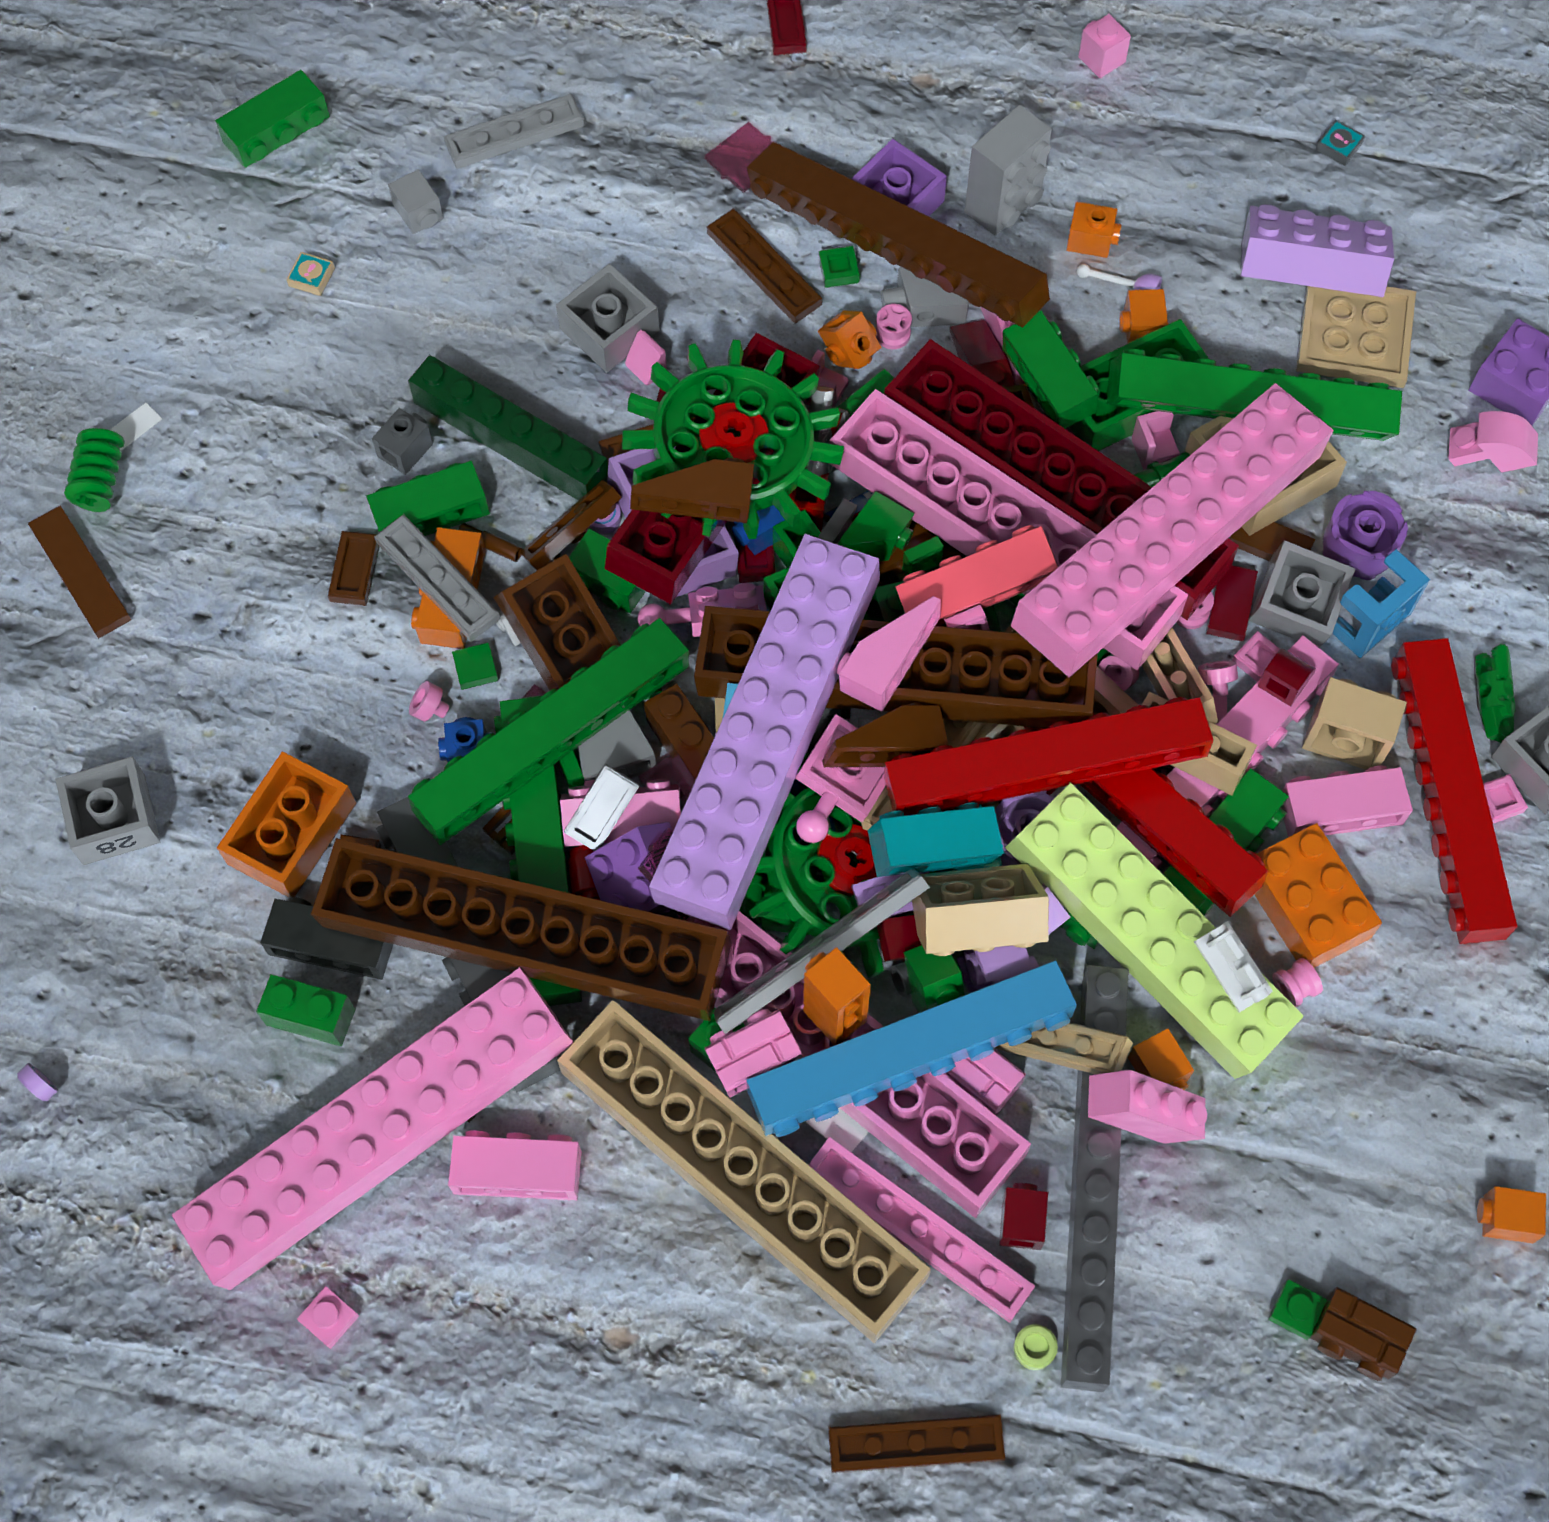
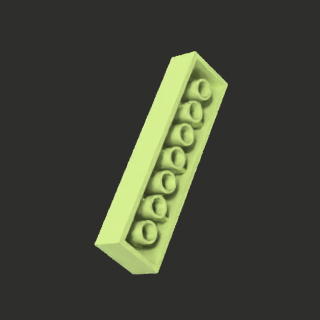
[1005,783,1304,1079]

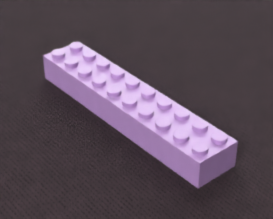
[649,534,880,930]

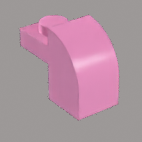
[1449,411,1538,473]

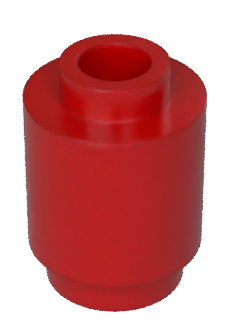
[566,845,600,901]

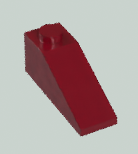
[950,319,1015,388]

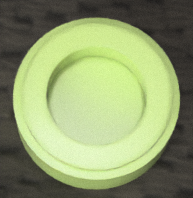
[1013,1324,1058,1370]

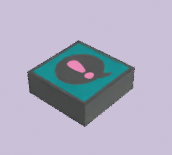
[1316,120,1365,166]

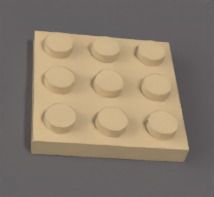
[1296,286,1416,388]

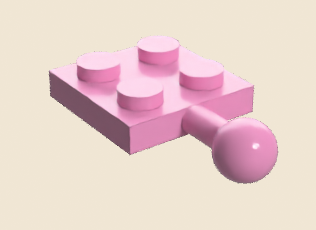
[638,583,767,637]
[795,714,886,843]

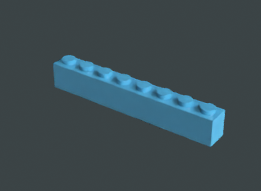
[746,960,1077,1137]

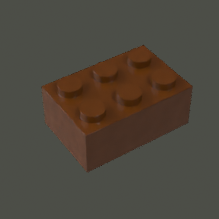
[493,554,621,691]

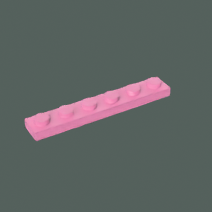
[808,1137,1035,1323]

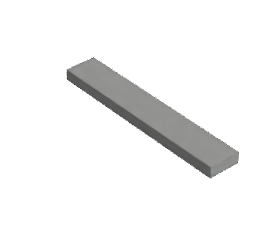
[713,868,930,1034]

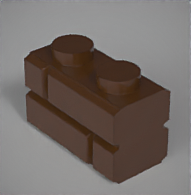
[1310,1287,1416,1381]

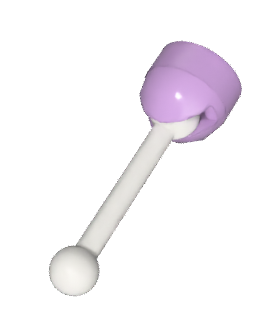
[1077,264,1162,290]

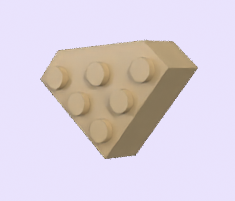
[1185,416,1347,536]

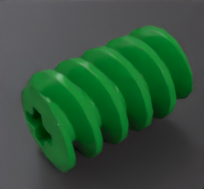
[64,428,125,512]

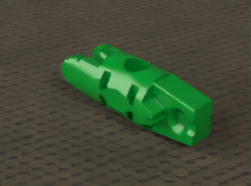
[1475,644,1516,743]

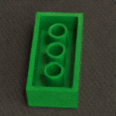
[1069,319,1209,451]

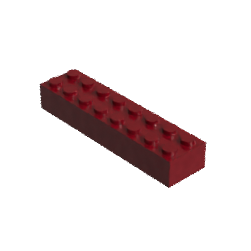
[605,332,820,604]

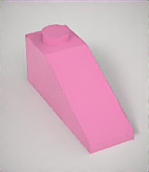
[837,596,941,712]

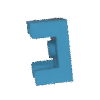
[1332,549,1430,659]

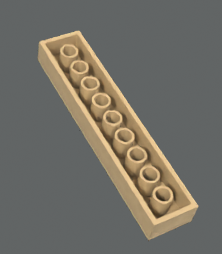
[557,1000,931,1343]

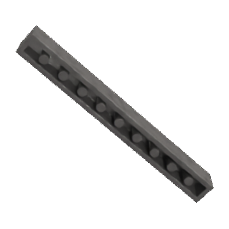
[1060,965,1129,1392]

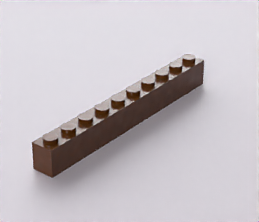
[746,141,1050,328]

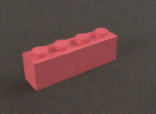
[895,525,1059,627]

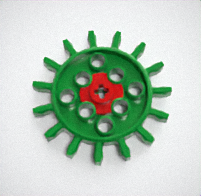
[622,339,844,539]
[749,753,937,978]

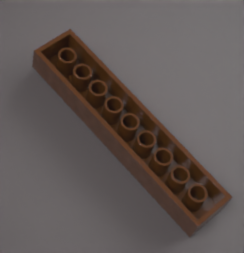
[694,606,1098,729]
[311,838,732,1021]

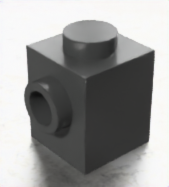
[372,407,433,475]

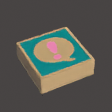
[286,252,335,296]

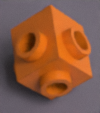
[818,310,881,369]

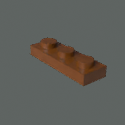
[520,480,622,571]

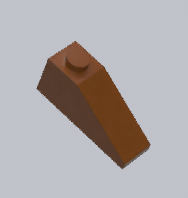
[630,458,754,523]
[822,703,949,767]

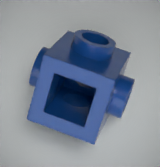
[438,717,493,762]

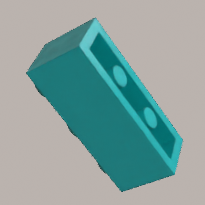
[867,803,1004,877]

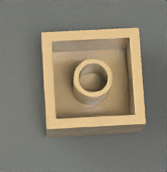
[1302,677,1407,770]

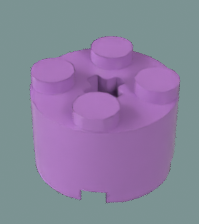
[1322,491,1408,580]

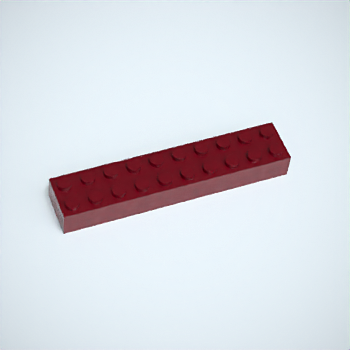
[884,339,1239,620]

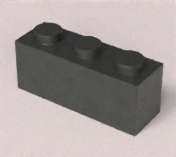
[260,897,393,980]

